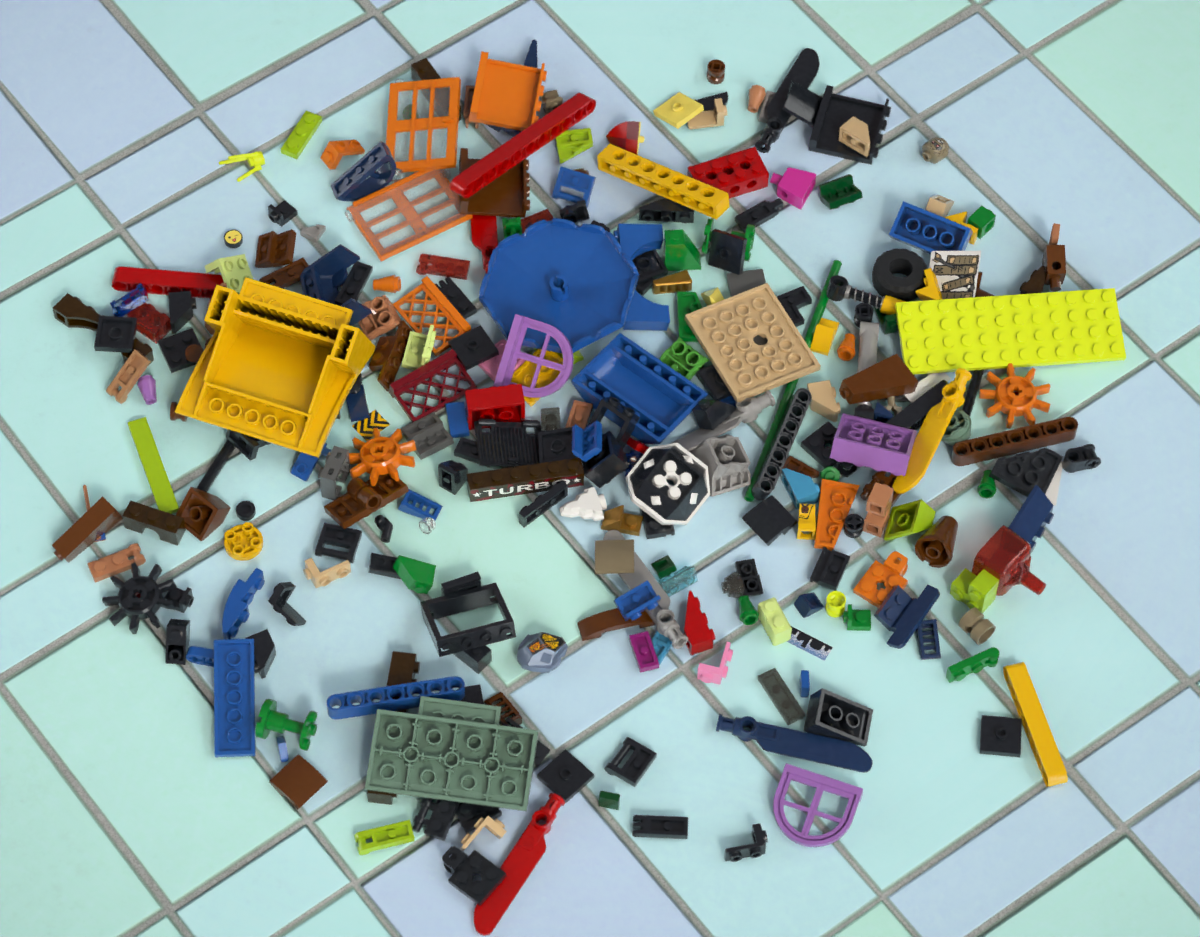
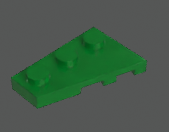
[676,291,703,342]

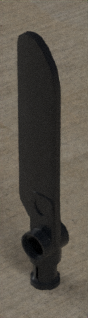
[755,48,820,153]

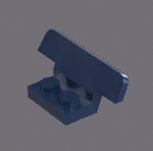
[874,585,940,649]

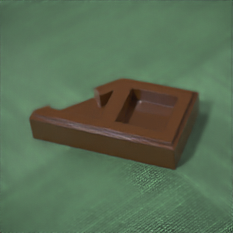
[781,455,820,478]

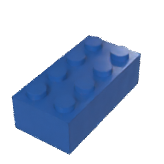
[889,201,973,254]

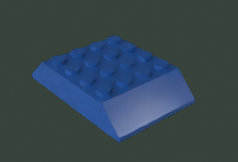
[571,333,708,444]

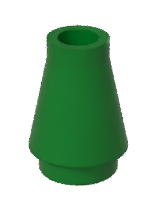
[977,470,996,499]
[738,596,759,625]

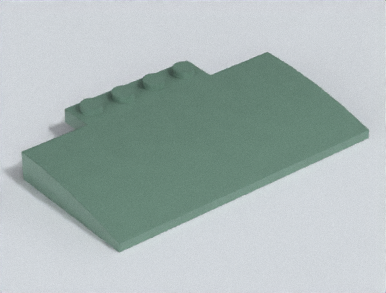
[365,696,539,811]

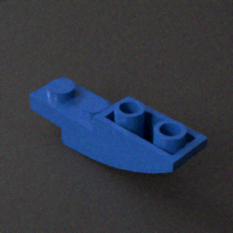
[222,568,265,640]

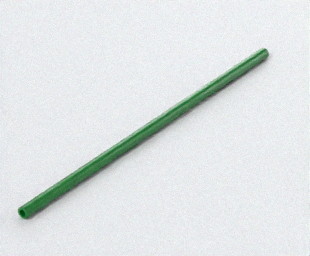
[744,260,842,502]

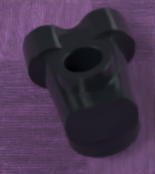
[559,199,590,224]

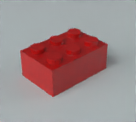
[465,384,525,430]

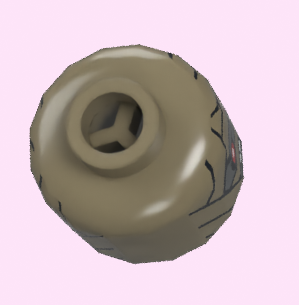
[922,137,949,164]

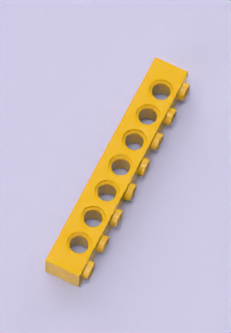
[597,144,729,220]

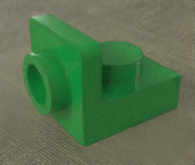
[843,604,871,631]

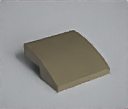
[595,539,635,574]

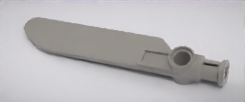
[670,390,776,451]
[603,530,688,649]

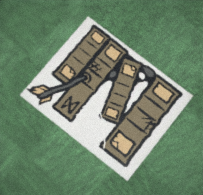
[929,251,981,299]

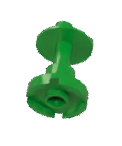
[702,218,755,261]
[255,699,317,751]

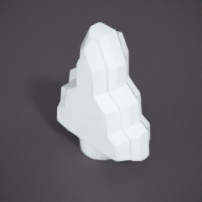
[559,486,607,521]

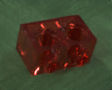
[127,300,171,344]

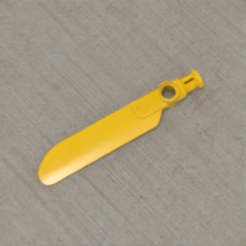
[892,368,972,494]

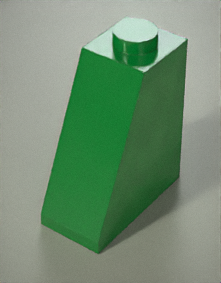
[663,229,701,271]

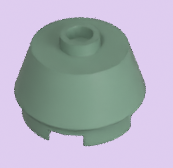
[941,409,971,446]

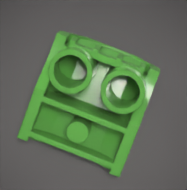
[659,337,709,381]

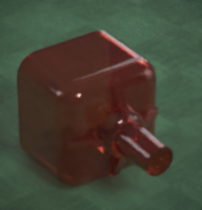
[972,525,1046,596]

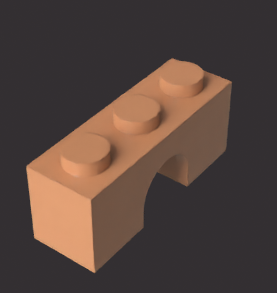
[863,482,894,537]

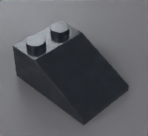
[803,688,873,746]

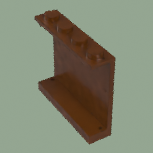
[459,148,530,218]

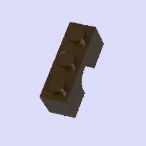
[122,500,186,546]

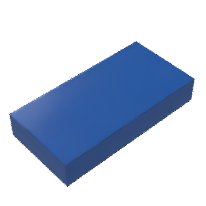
[446,401,470,438]

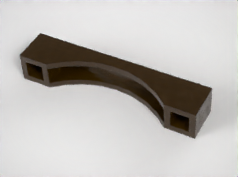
[53,293,154,367]

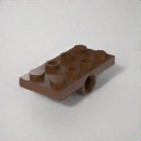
[324,473,409,529]

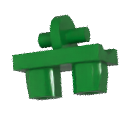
[502,217,522,239]

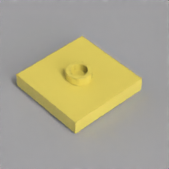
[653,92,704,129]

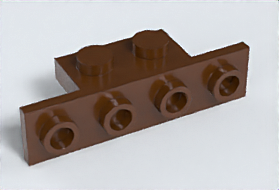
[368,320,412,391]

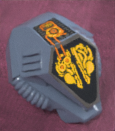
[517,632,568,673]

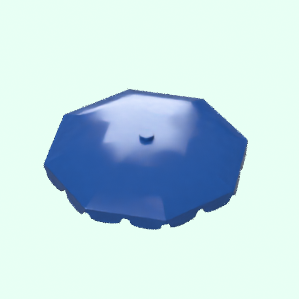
[479,218,639,353]

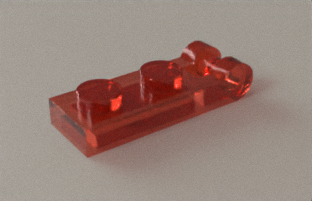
[416,254,470,280]

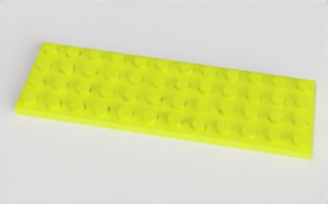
[895,288,1126,375]

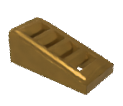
[652,270,692,294]

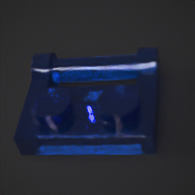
[110,283,149,317]

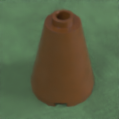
[915,516,958,568]

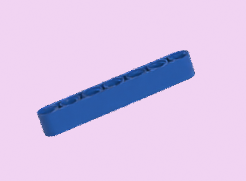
[326,676,465,720]

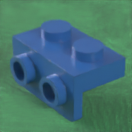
[572,420,602,462]
[614,580,661,621]

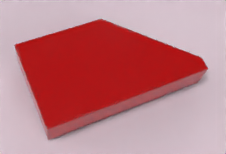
[627,437,649,454]

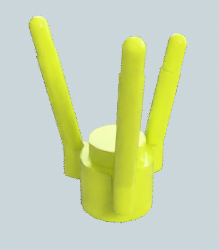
[219,151,265,182]

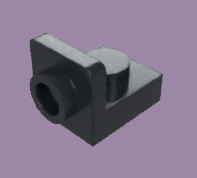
[268,200,298,227]
[164,587,194,613]

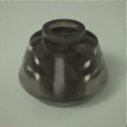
[721,572,744,598]

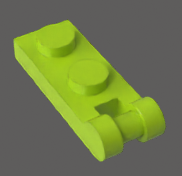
[354,820,415,855]

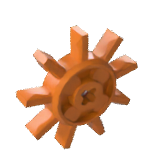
[979,363,1051,429]
[349,428,416,486]

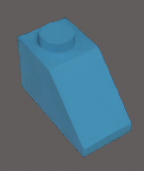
[781,468,820,510]

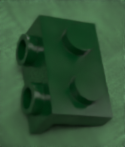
[818,174,863,210]

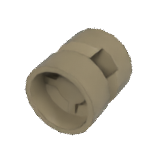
[958,607,996,645]

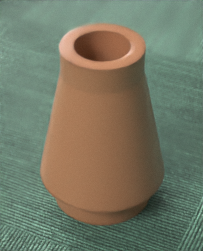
[748,85,766,113]

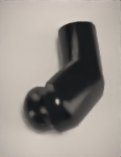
[374,515,393,543]

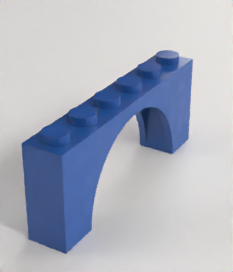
[613,223,670,331]

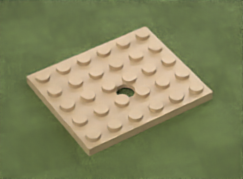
[685,283,821,402]

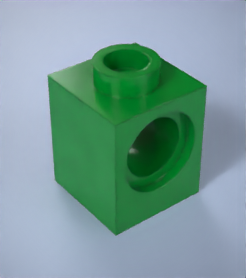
[967,206,996,239]

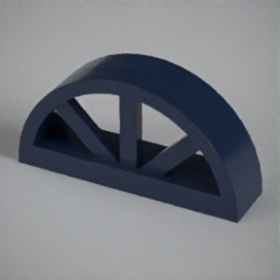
[330,141,396,201]

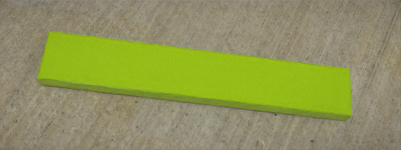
[127,417,179,514]

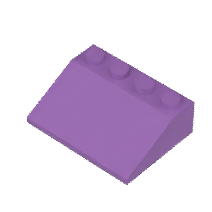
[830,413,917,476]

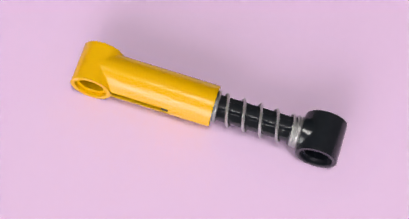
[826,275,906,315]

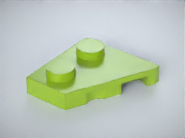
[555,128,593,164]

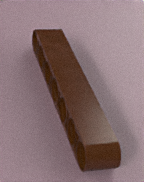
[951,417,1078,466]

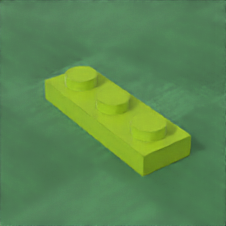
[281,111,322,159]

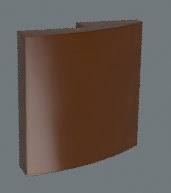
[255,229,296,268]
[269,755,328,810]

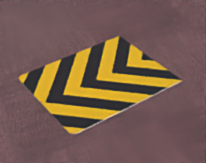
[352,410,390,441]

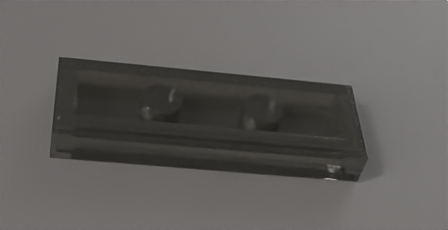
[758,668,805,725]

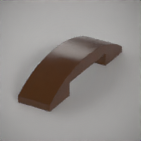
[577,608,656,641]

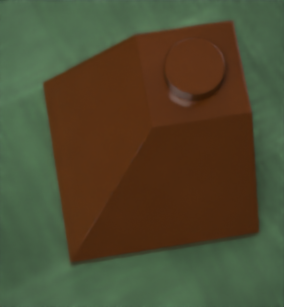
[176,487,231,541]

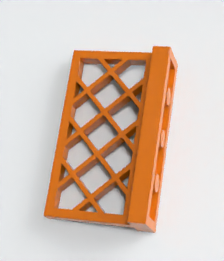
[393,276,472,356]

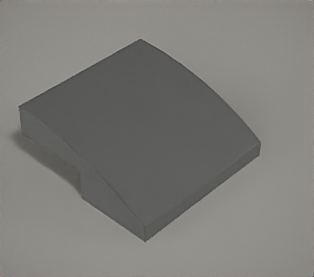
[401,412,454,460]

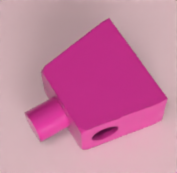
[770,168,816,210]

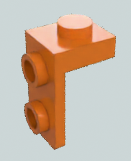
[321,140,365,170]

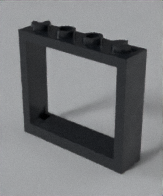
[420,582,516,657]

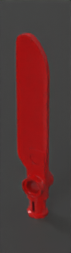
[471,215,498,274]
[474,793,566,936]

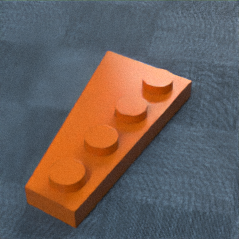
[814,479,860,551]

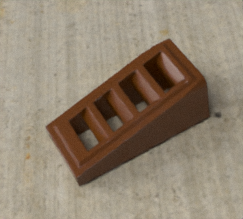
[484,692,522,727]

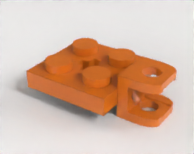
[853,551,908,608]

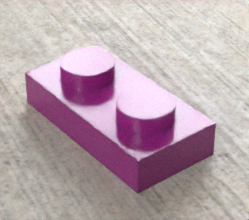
[629,631,659,673]

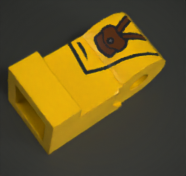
[797,503,816,540]

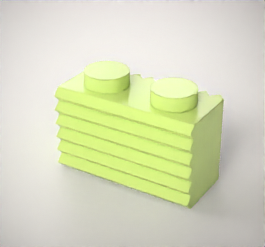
[758,597,792,646]

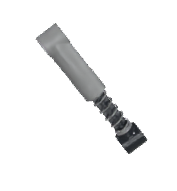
[854,322,879,420]

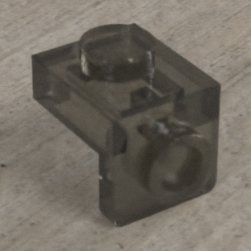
[541,407,561,431]

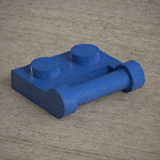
[552,167,596,207]

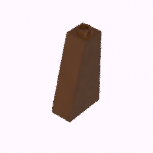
[839,354,919,405]
[52,496,123,562]

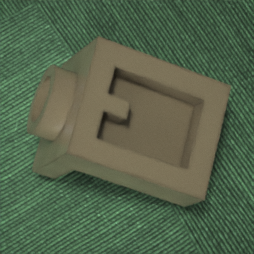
[539,90,563,114]

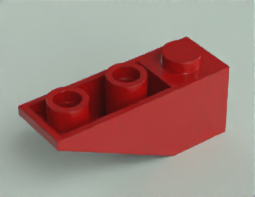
[684,591,715,655]

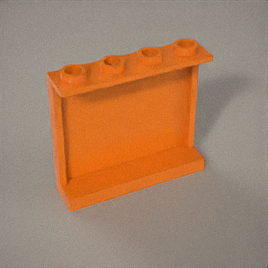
[468,51,547,131]

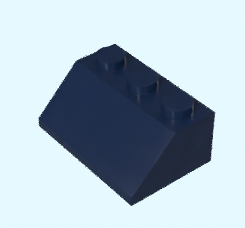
[1004,485,1054,558]

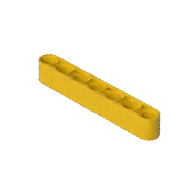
[1003,662,1068,787]

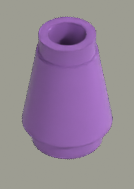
[137,375,157,405]

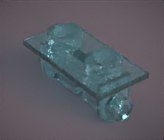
[659,565,698,597]

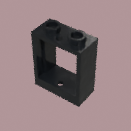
[588,397,640,449]

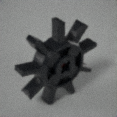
[102,563,177,634]

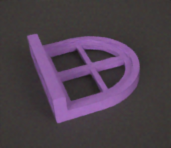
[493,314,574,398]
[773,763,863,847]

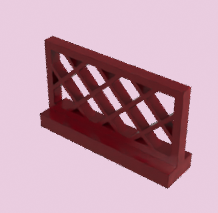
[389,349,477,423]

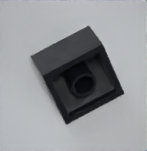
[582,431,629,488]

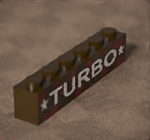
[467,458,584,502]

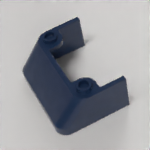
[300,244,372,326]

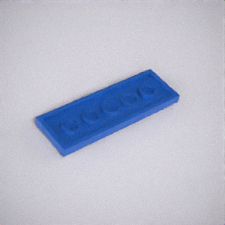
[214,639,256,758]

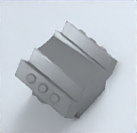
[689,434,751,497]

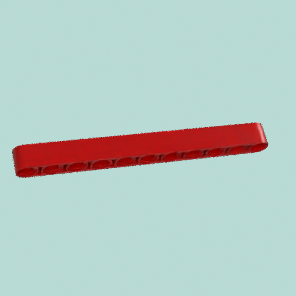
[450,93,596,198]

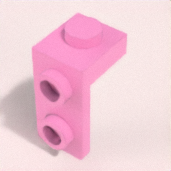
[697,642,733,685]

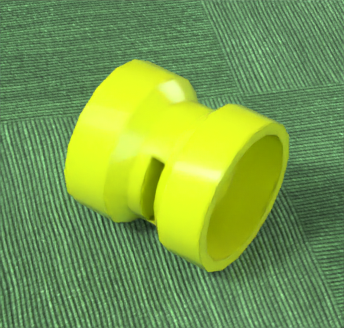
[825,591,846,618]

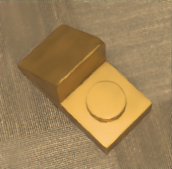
[601,505,643,536]

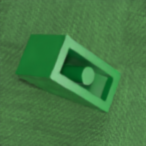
[393,555,436,594]

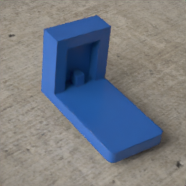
[291,442,331,481]

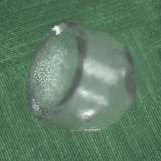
[419,517,436,534]

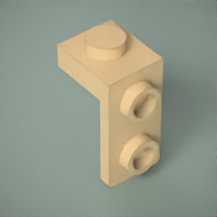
[687,98,727,130]
[303,558,351,588]
[460,816,507,851]

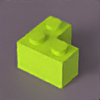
[950,568,999,614]

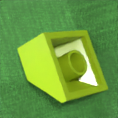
[884,499,936,541]

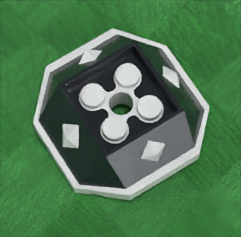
[626,443,710,525]

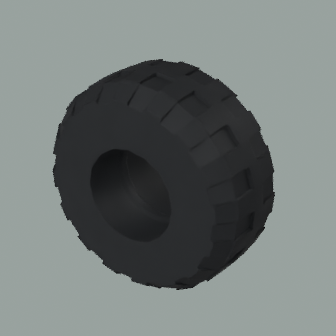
[872,248,928,302]

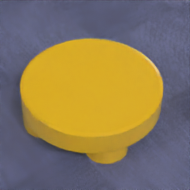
[224,522,263,561]

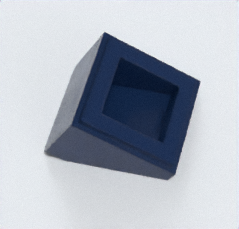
[874,402,893,423]
[794,592,824,618]

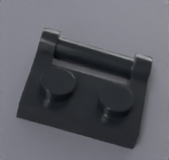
[315,523,362,564]
[604,737,657,787]

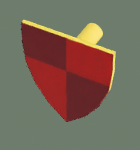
[606,121,645,155]

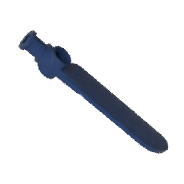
[716,714,873,773]

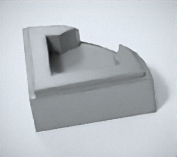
[300,224,326,243]

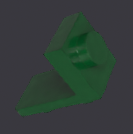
[873,306,899,335]

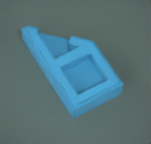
[651,631,672,665]

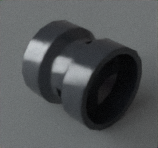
[854,303,874,328]

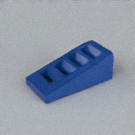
[398,489,443,522]

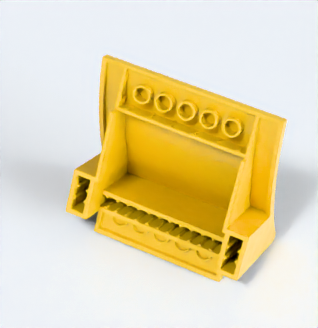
[175,277,375,458]

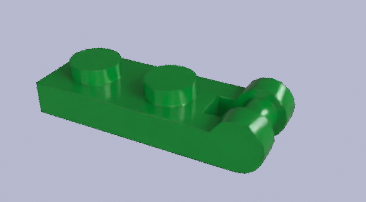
[946,647,1000,683]

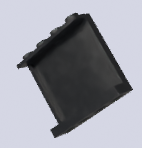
[809,85,891,165]

